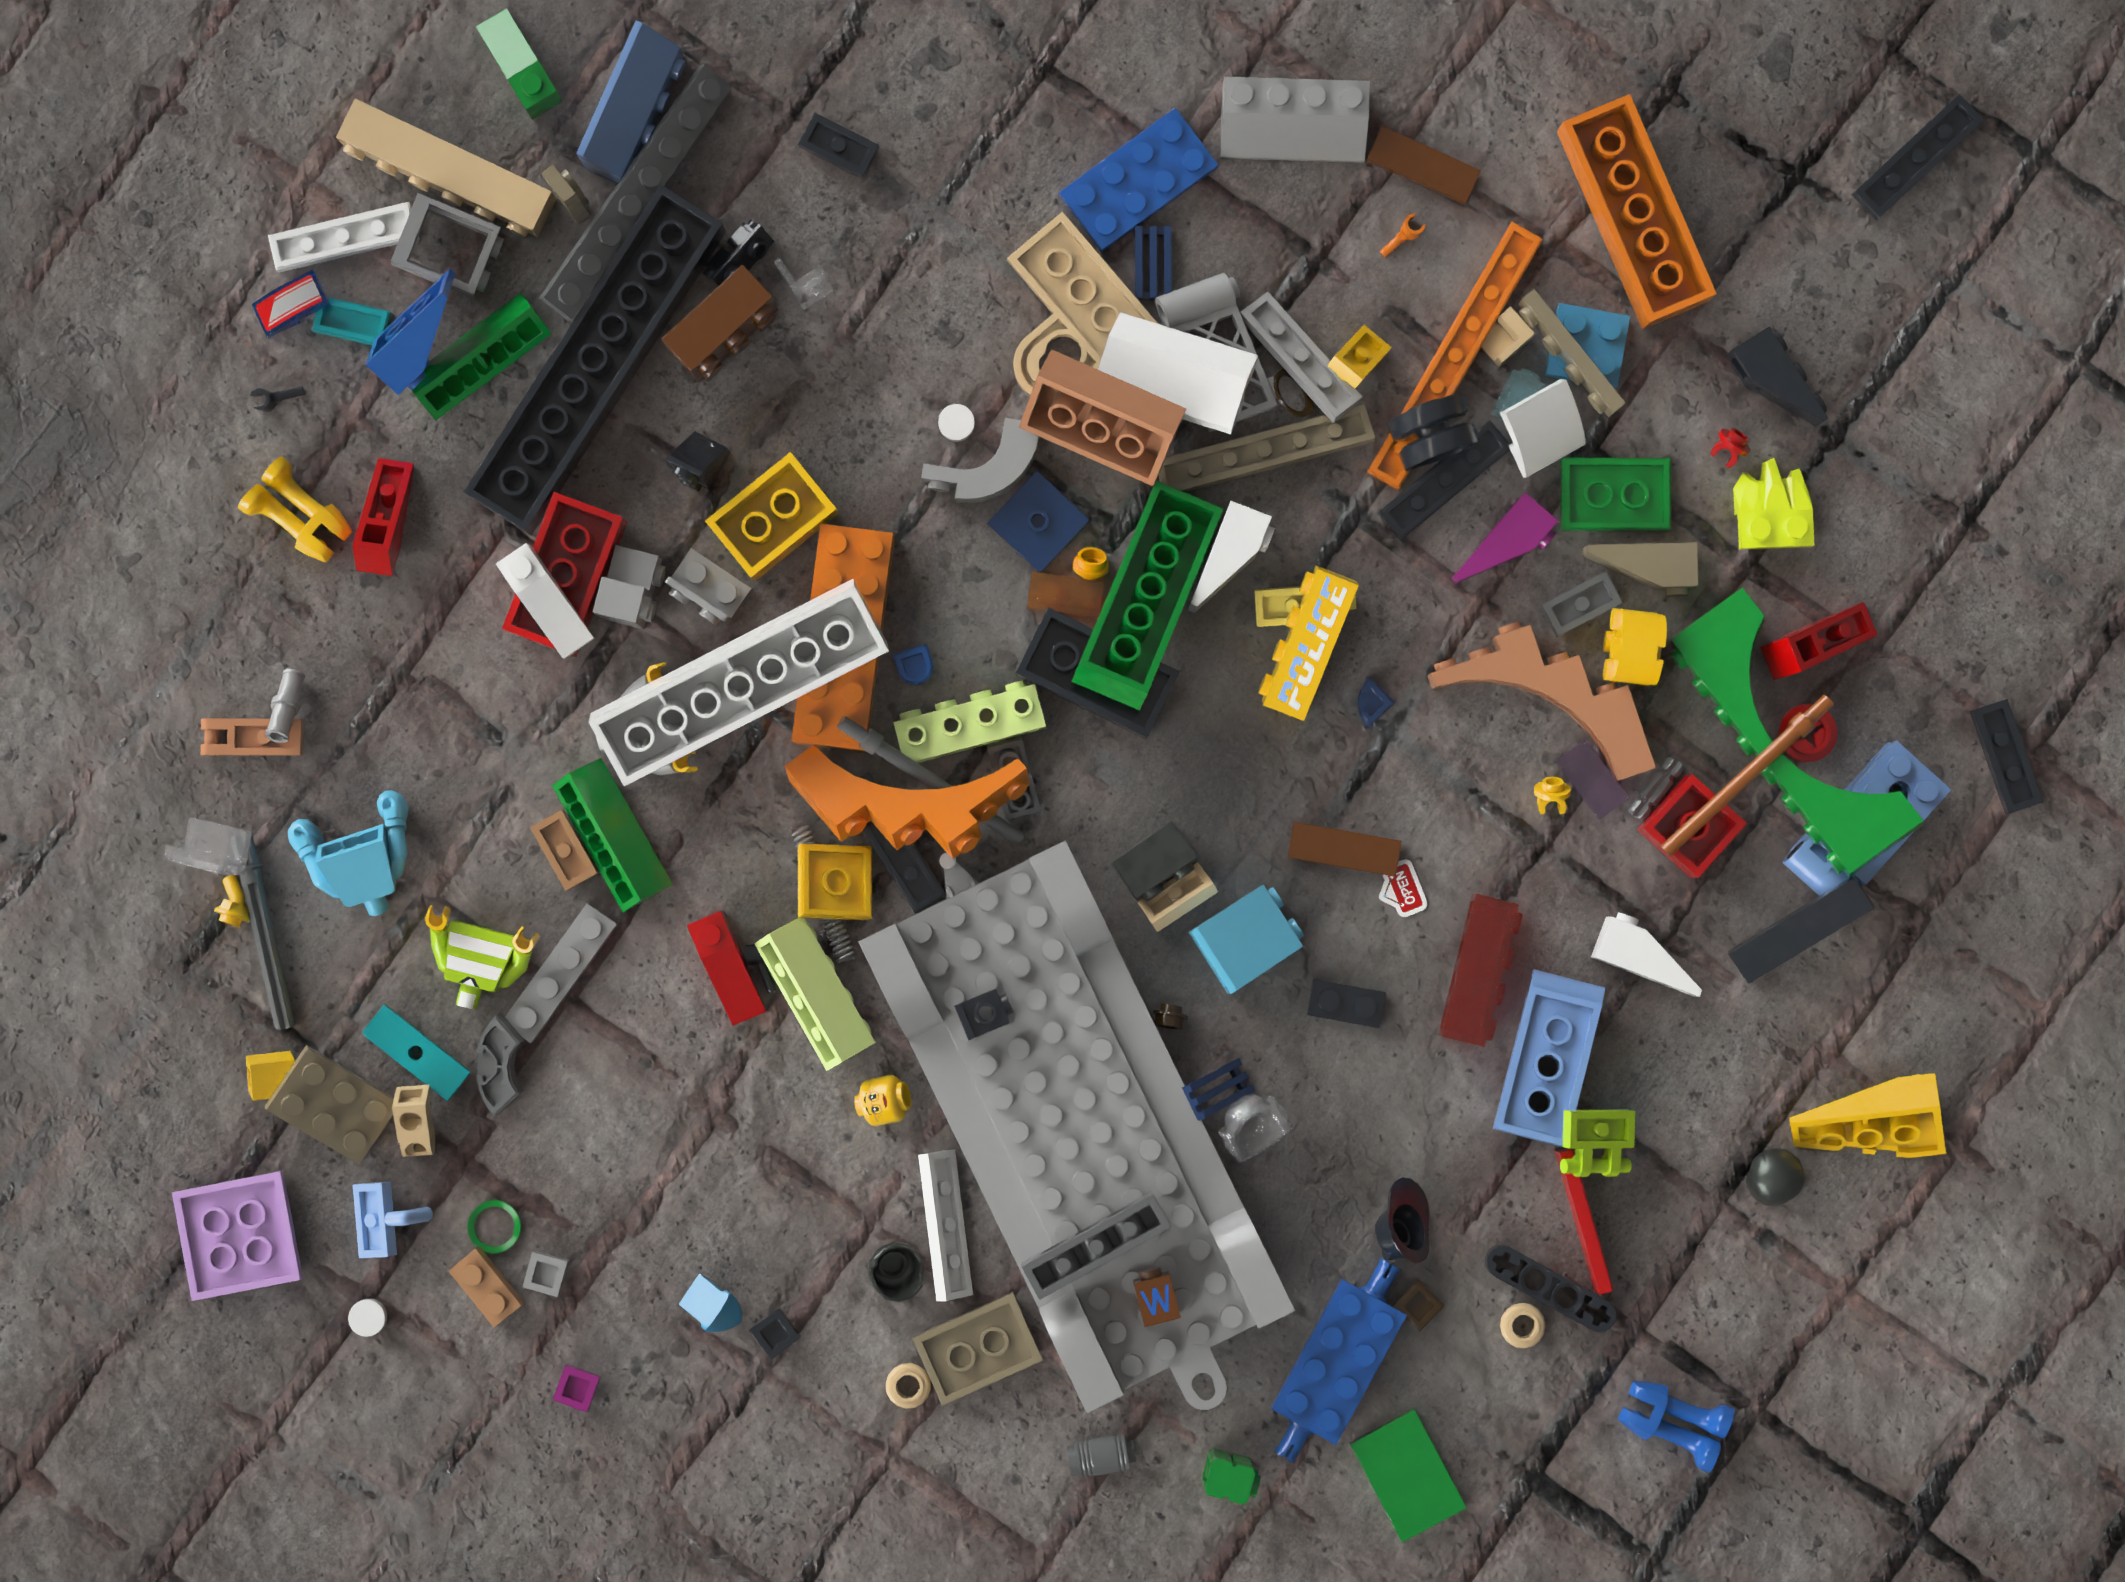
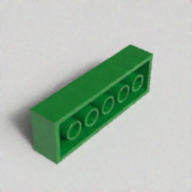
[1071,481,1223,710]

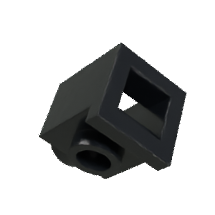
[954,989,1014,1041]

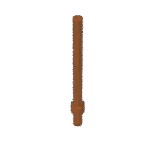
[1660,694,1835,857]

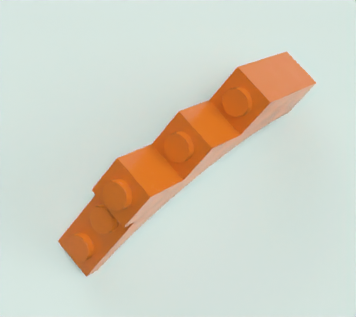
[784,745,1030,859]

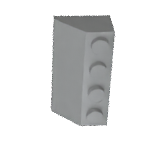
[1220,77,1370,163]

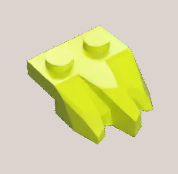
[1733,458,1815,550]

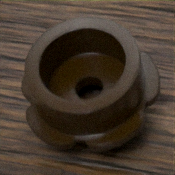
[1153,1003,1188,1030]

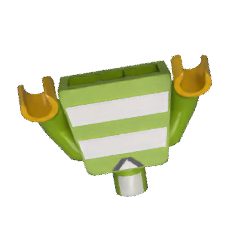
[425,905,540,1010]

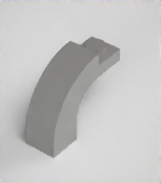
[921,418,1040,503]

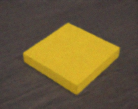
[798,843,872,920]

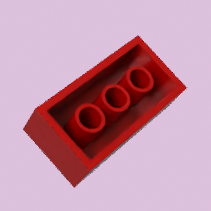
[502,492,628,658]

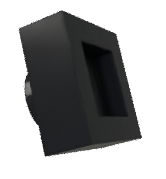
[749,1307,801,1360]

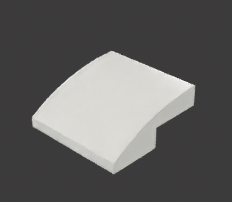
[1500,379,1586,478]

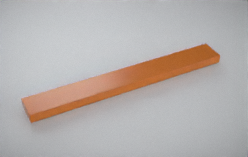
[1367,222,1543,491]

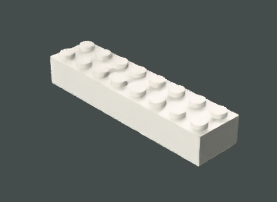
[589,578,889,786]

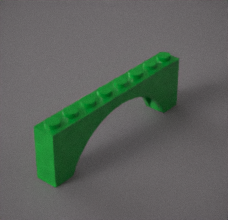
[1669,588,1924,878]

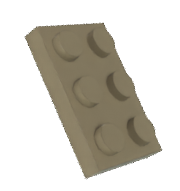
[265,1045,394,1164]
[912,1292,1043,1406]

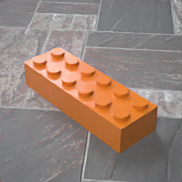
[1557,94,1717,330]
[791,523,895,753]

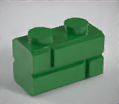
[1202,1448,1261,1505]

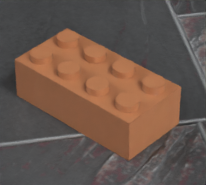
[1019,349,1187,486]

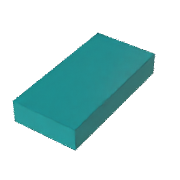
[312,295,393,346]

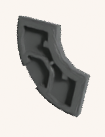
[476,1013,525,1117]

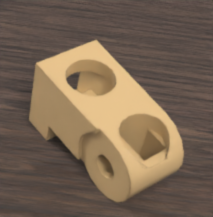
[392,1085,435,1157]

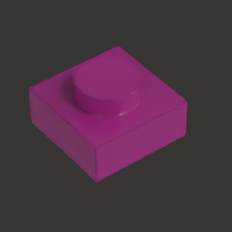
[552,1364,601,1412]

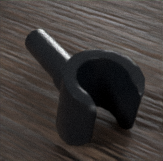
[250,386,305,412]
[744,944,776,993]

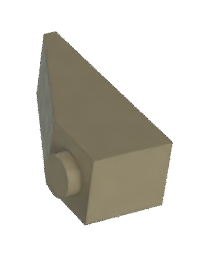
[1582,542,1699,597]

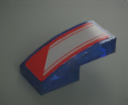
[252,270,331,338]

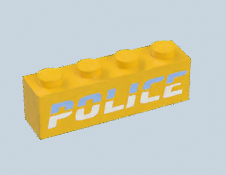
[1258,565,1359,721]

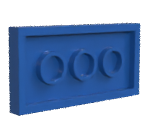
[1059,107,1218,253]

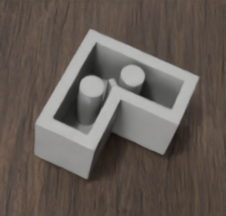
[593,545,666,629]

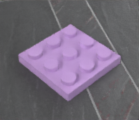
[172,1170,303,1301]

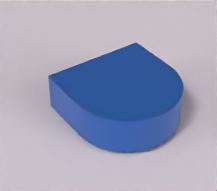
[892,644,934,685]

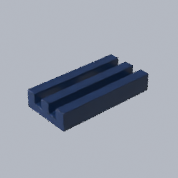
[1135,226,1171,300]
[1182,1058,1255,1121]

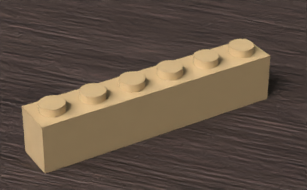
[336,98,556,238]

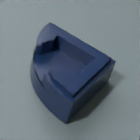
[1358,677,1395,728]

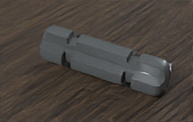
[1628,757,1685,821]

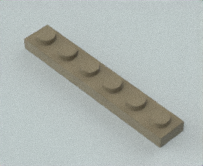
[1158,404,1375,493]

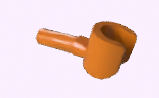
[1379,213,1426,258]

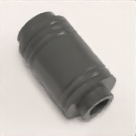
[1067,1433,1136,1479]

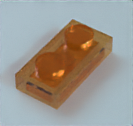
[1027,572,1104,618]

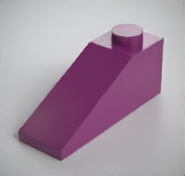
[1450,493,1558,584]

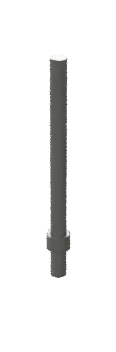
[837,715,1025,845]

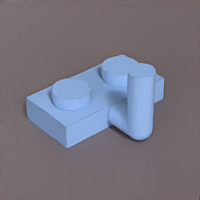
[353,1182,433,1258]

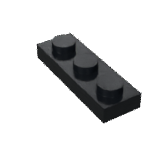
[1969,699,2043,814]

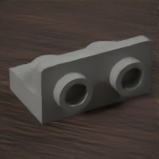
[665,548,753,626]

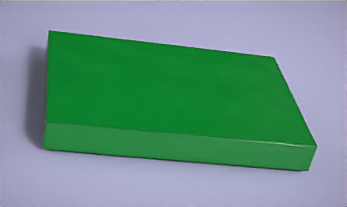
[1560,458,1671,532]
[1349,1408,1466,1542]

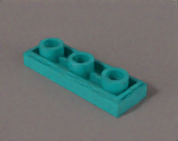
[361,1004,472,1101]

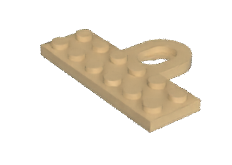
[1007,212,1158,396]

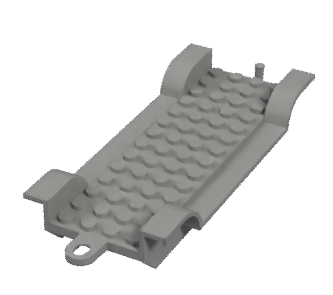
[858,840,1295,1413]

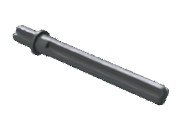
[233,833,295,1030]

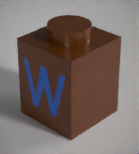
[1133,1267,1181,1327]

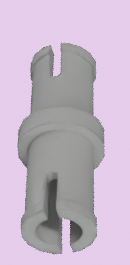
[265,669,306,743]

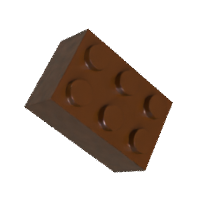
[661,265,778,383]

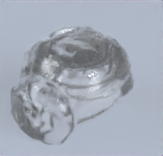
[1218,1094,1293,1163]

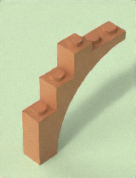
[1427,621,1656,781]

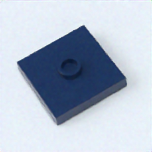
[987,471,1090,574]

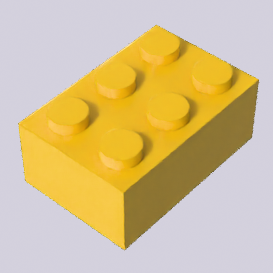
[705,452,839,582]

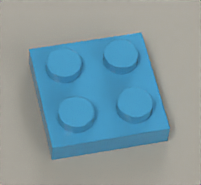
[1544,303,1630,389]

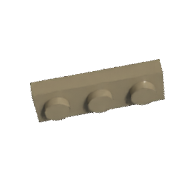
[541,164,590,225]

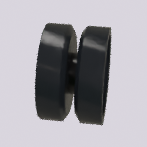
[1387,393,1480,471]

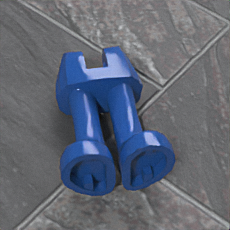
[1618,1381,1735,1473]

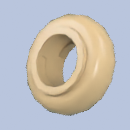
[1500,1303,1546,1349]
[886,1363,931,1409]

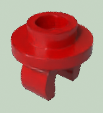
[1710,428,1751,468]

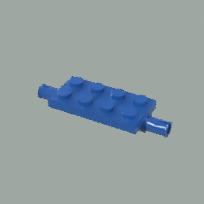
[1271,1258,1407,1463]

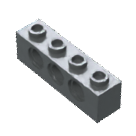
[1021,1192,1171,1300]

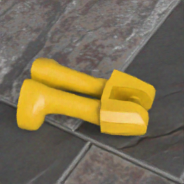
[238,456,353,563]

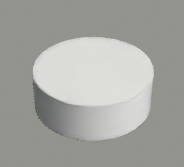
[938,404,975,442]
[348,1299,387,1337]

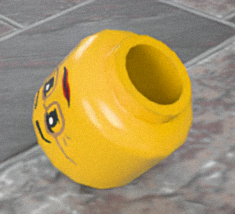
[854,1075,912,1126]

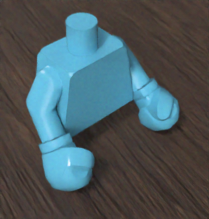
[287,790,409,916]

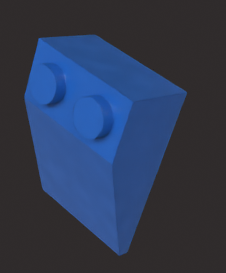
[365,268,455,395]

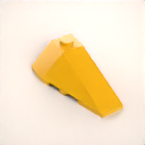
[1789,1073,1946,1158]

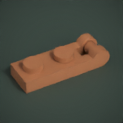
[200,718,304,756]

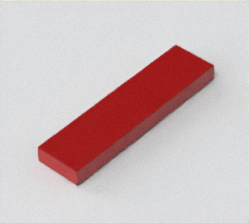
[1554,1148,1613,1295]

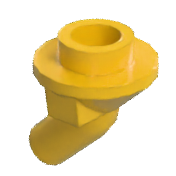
[215,875,250,928]

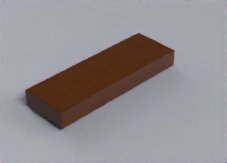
[1366,126,1481,206]
[1287,822,1402,877]

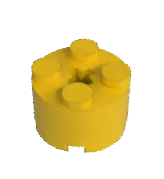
[1603,608,1667,685]

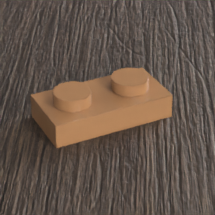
[530,810,599,891]
[448,1246,525,1328]

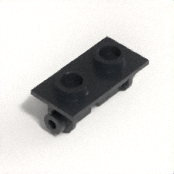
[703,219,775,286]

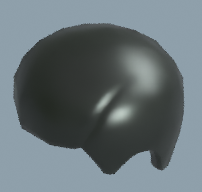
[1746,1148,1805,1206]
[868,1241,924,1302]

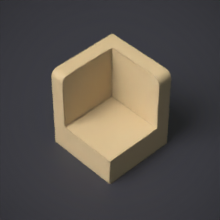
[1481,306,1535,368]

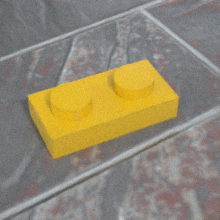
[1327,325,1392,389]

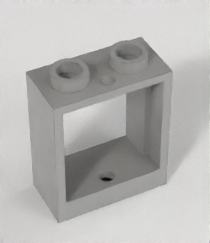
[391,193,504,299]

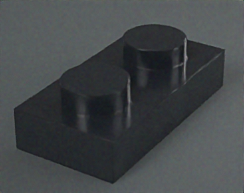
[798,112,880,180]
[1307,979,1386,1028]

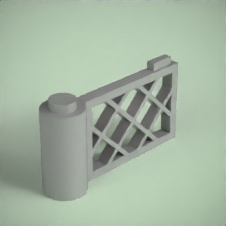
[1155,273,1278,432]

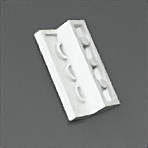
[1098,312,1258,434]

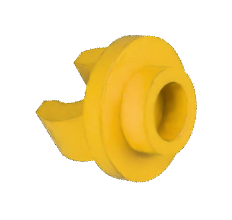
[1534,777,1571,814]

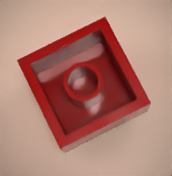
[1636,774,1747,879]

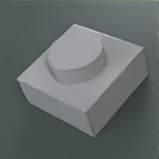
[522,1251,570,1297]

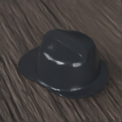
[1375,1177,1429,1263]

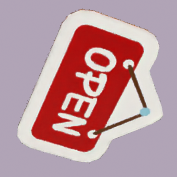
[1379,859,1428,917]

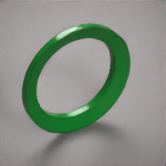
[467,1200,521,1254]

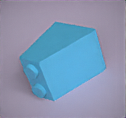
[1188,884,1304,994]

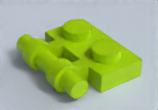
[1560,1110,1636,1177]

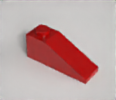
[352,458,414,576]
[1760,602,1878,680]
[687,911,767,1026]

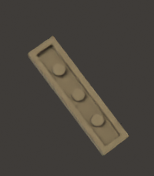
[1518,289,1626,417]

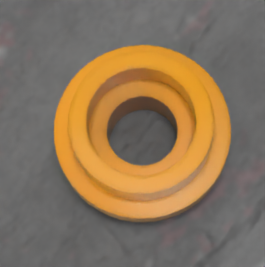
[1073,547,1109,580]

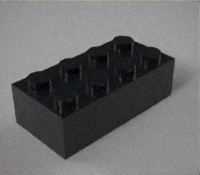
[1016,607,1180,740]

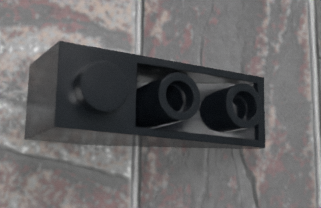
[1726,327,1828,426]
[667,431,731,492]

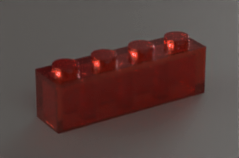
[1438,894,1523,1047]

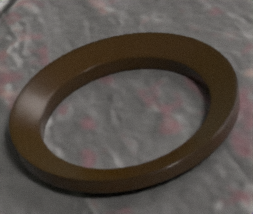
[1273,368,1314,418]

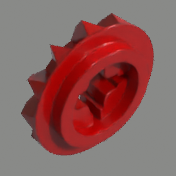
[1777,704,1837,762]

